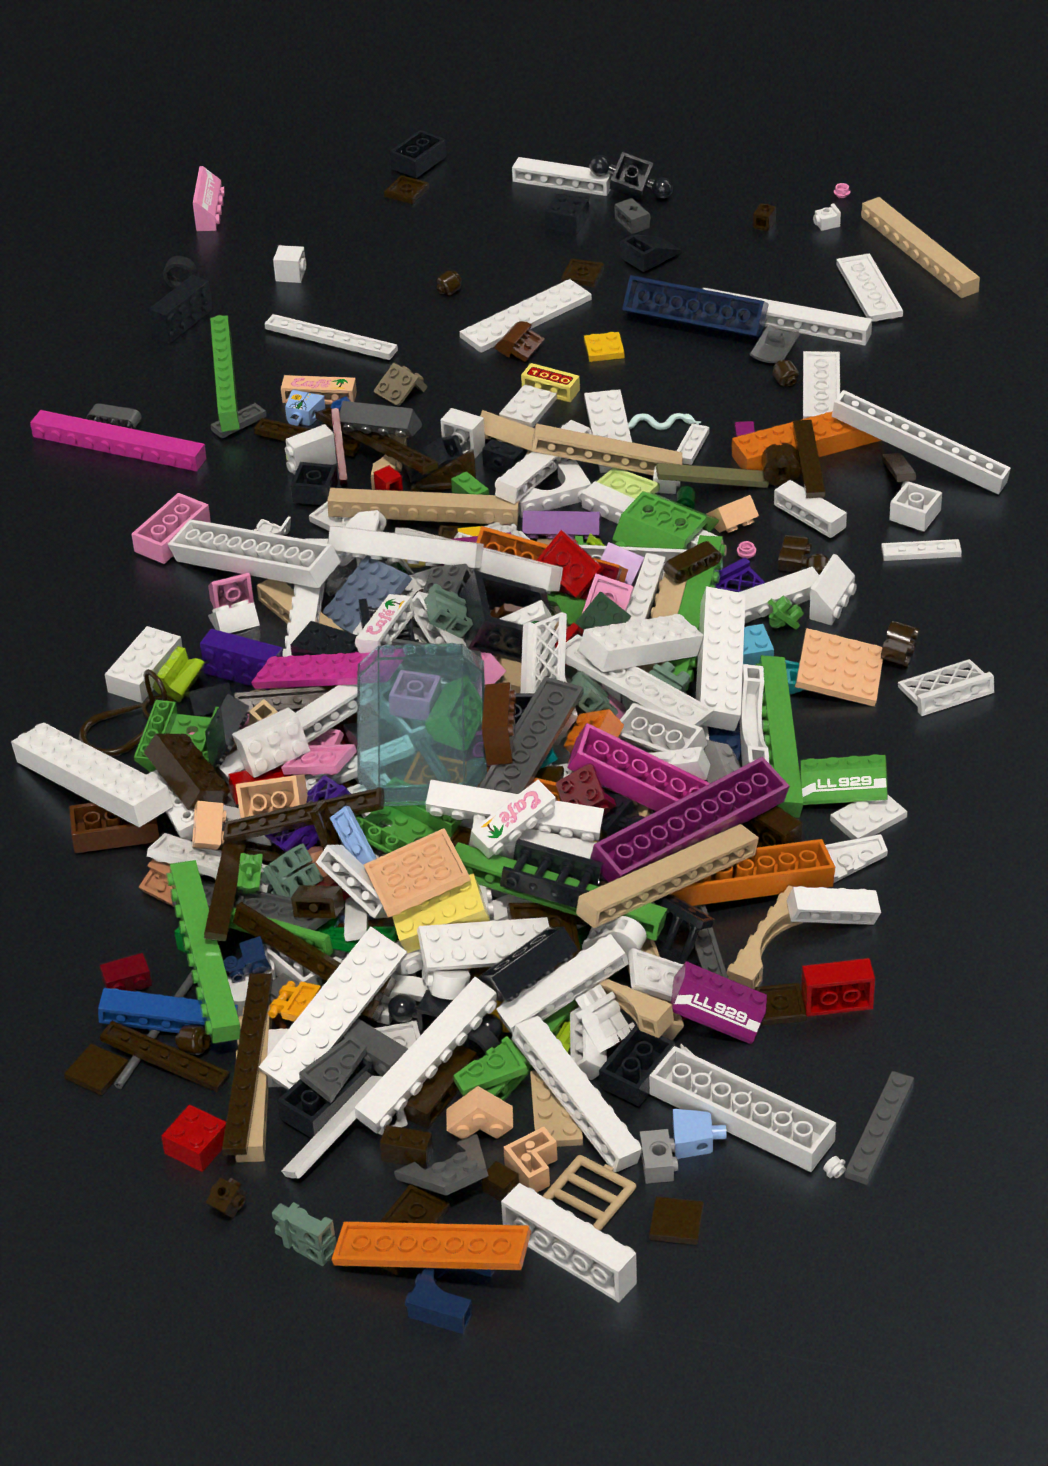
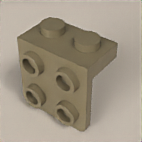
[374,363,428,406]

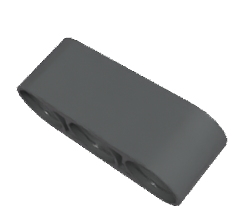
[86,404,142,429]

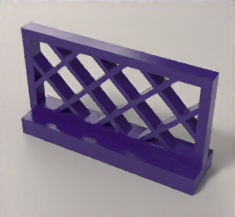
[715,557,765,592]
[265,775,351,853]

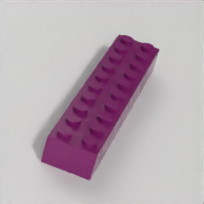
[590,756,790,883]

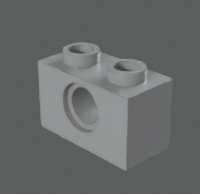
[640,1129,678,1184]

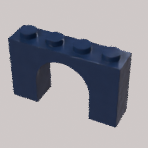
[405,1268,495,1334]

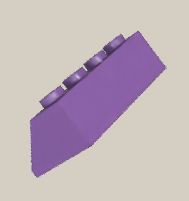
[522,511,602,540]

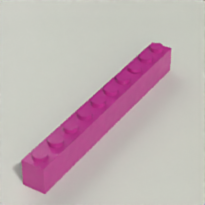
[30,410,207,471]

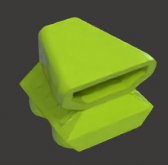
[152,646,205,702]

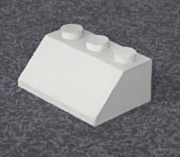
[810,554,857,625]

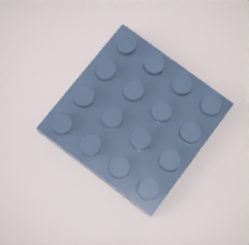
[322,555,412,633]

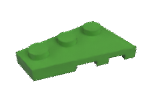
[454,1036,527,1096]

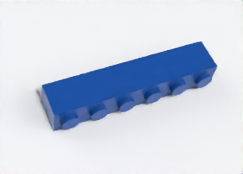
[98,988,238,1036]

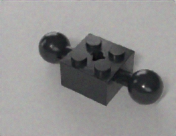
[589,152,673,200]
[599,787,645,841]
[388,990,503,1039]

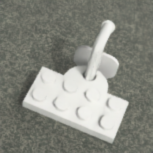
[337,510,414,575]

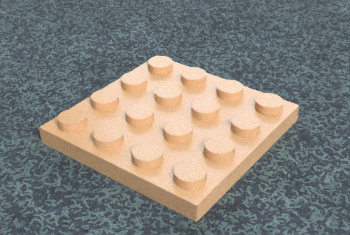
[795,628,883,707]
[363,828,471,918]

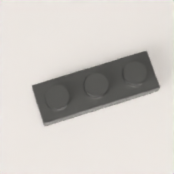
[211,403,266,438]

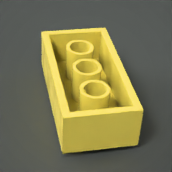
[392,874,490,954]

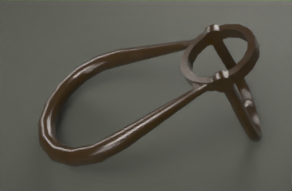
[79,669,174,757]

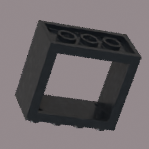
[458,570,556,663]

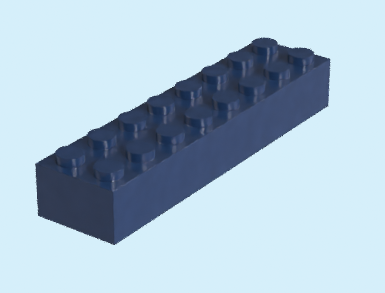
[622,275,769,338]

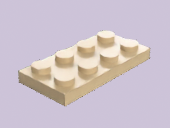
[530,1070,583,1147]

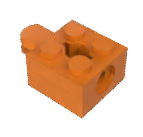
[563,709,624,762]

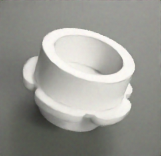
[823,1156,846,1178]

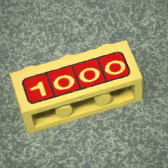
[521,363,580,402]

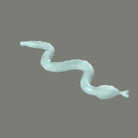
[628,413,701,430]

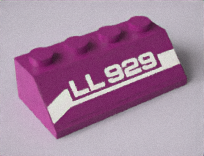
[671,961,767,1044]

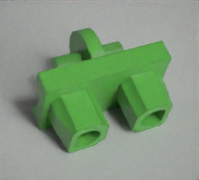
[767,595,804,629]
[237,853,263,894]

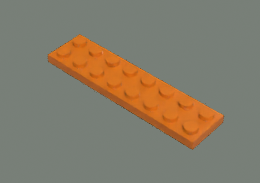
[332,1222,531,1270]

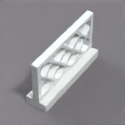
[520,612,567,693]
[898,659,994,716]

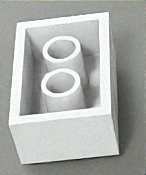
[232,707,310,778]

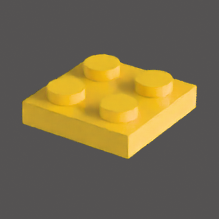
[584,332,625,362]

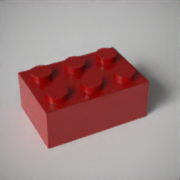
[801,958,875,1017]

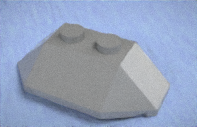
[703,739,741,783]

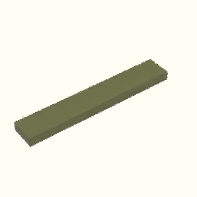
[656,463,769,488]

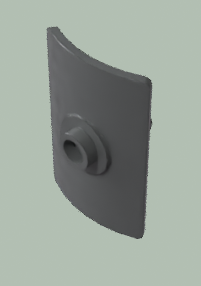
[750,325,800,363]

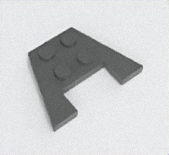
[394,1134,489,1195]

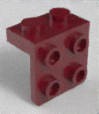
[556,764,616,815]

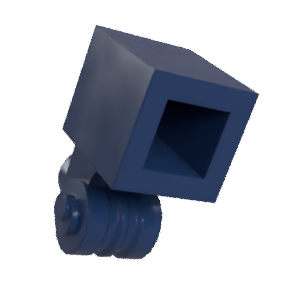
[223,936,272,982]

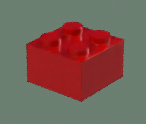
[161,1104,226,1172]

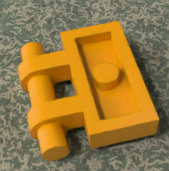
[268,981,321,1022]

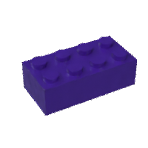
[200,629,283,690]

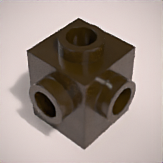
[206,1177,248,1218]

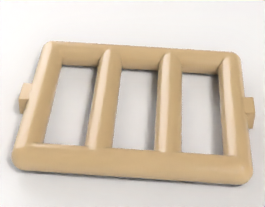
[542,1155,636,1231]

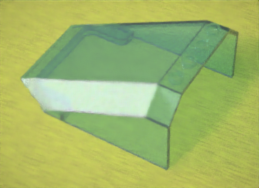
[357,643,487,806]

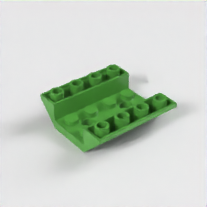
[612,491,719,550]
[134,700,219,773]
[355,778,462,854]

